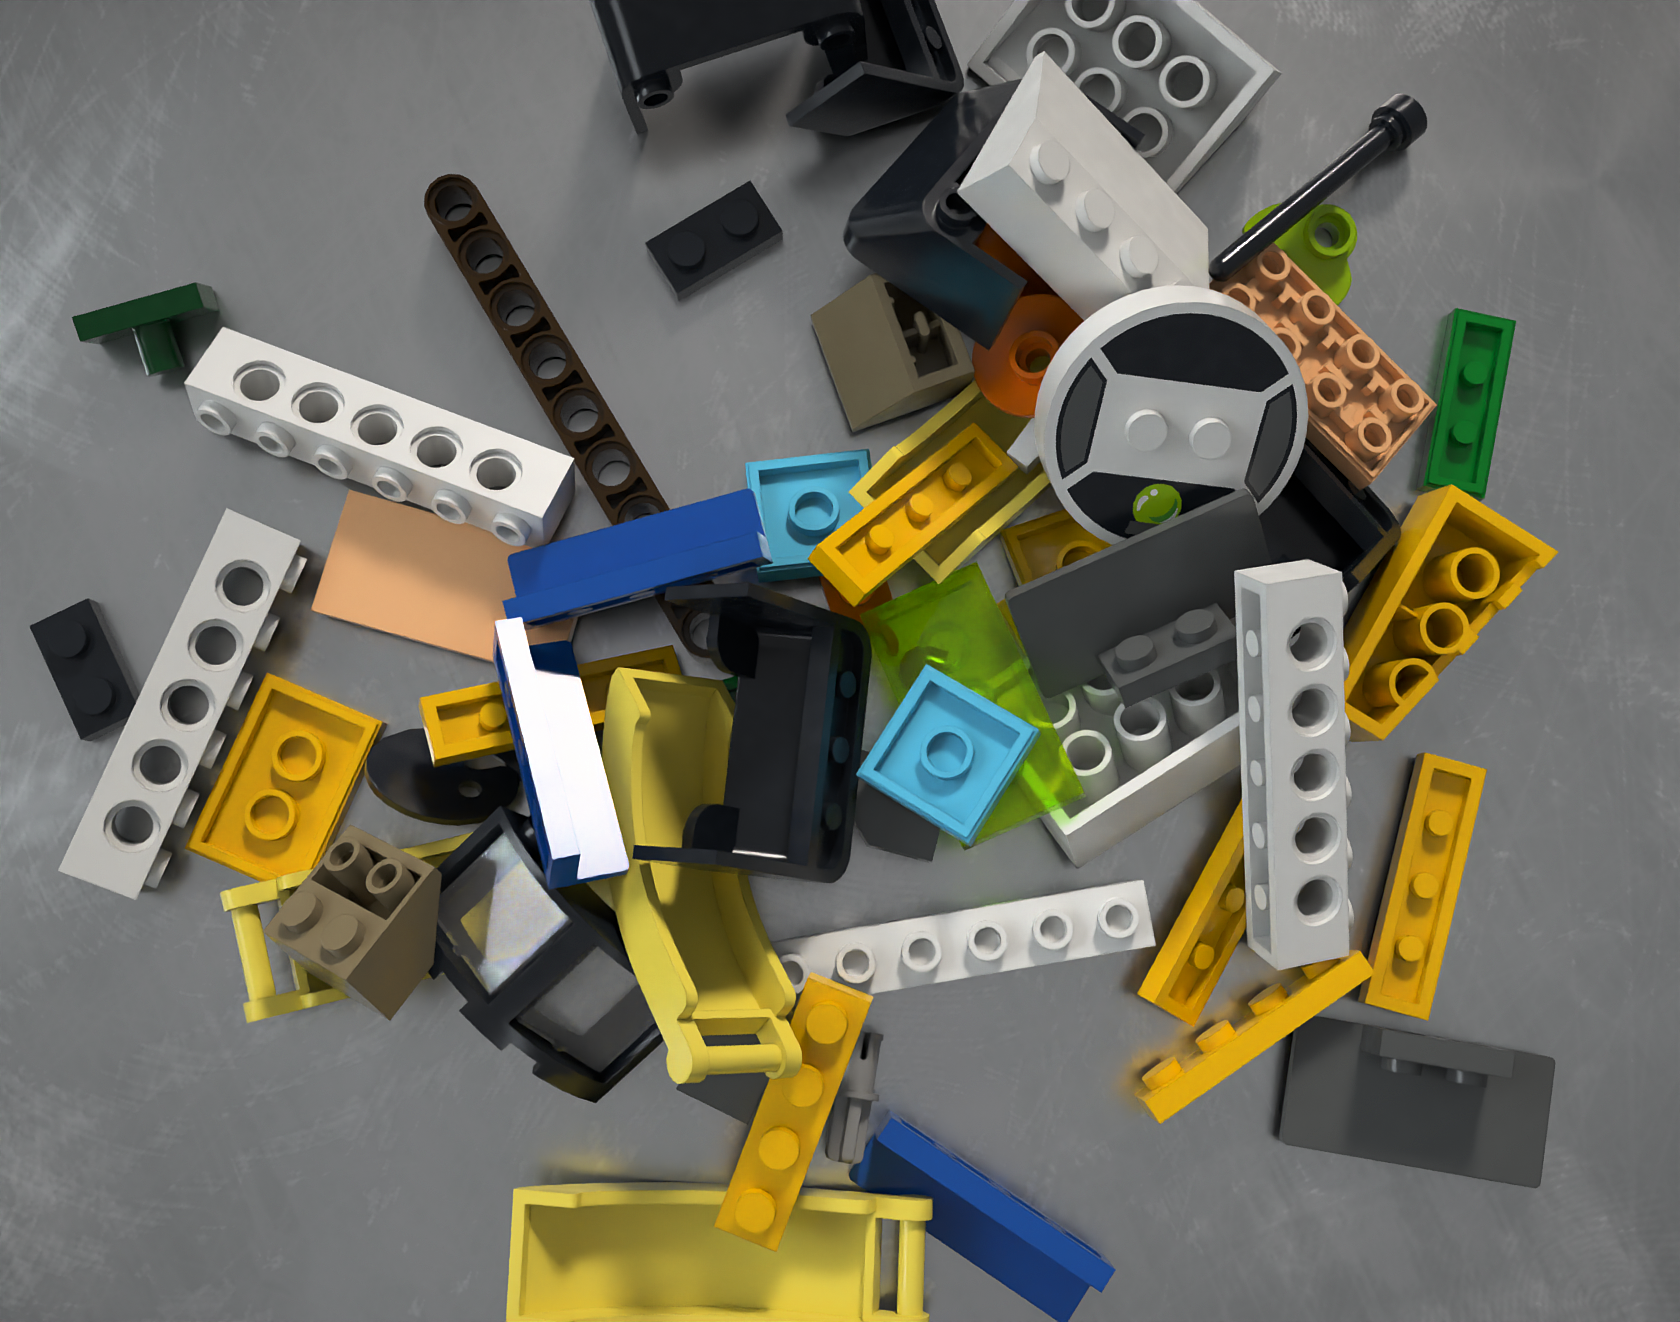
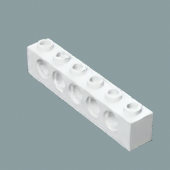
[184,327,575,548]
[58,508,307,900]
[1234,559,1354,970]
[770,880,1156,1007]

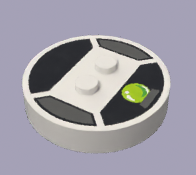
[1034,285,1308,545]

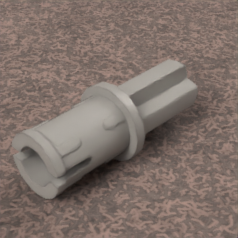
[825,1031,884,1164]

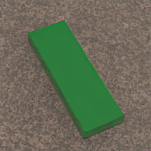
[1416,308,1516,502]

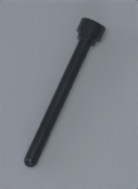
[1209,94,1427,282]

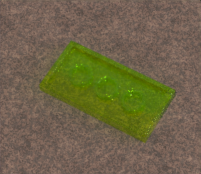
[860,561,1086,851]

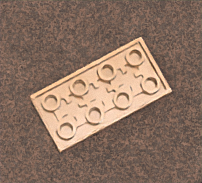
[1209,243,1437,490]
[311,489,578,663]

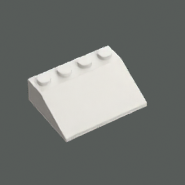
[967,0,1282,194]
[957,51,1209,321]
[974,657,1241,869]

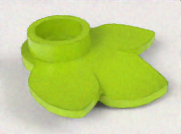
[1242,203,1357,305]

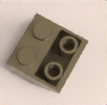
[810,273,975,432]
[262,824,442,1021]

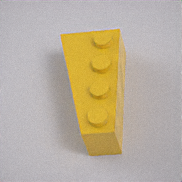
[1343,484,1558,742]

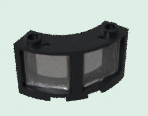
[428,806,664,1103]

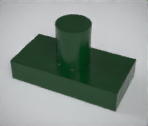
[72,282,219,377]

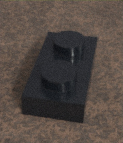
[645,181,783,301]
[29,598,140,742]

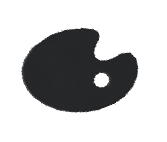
[365,728,519,826]

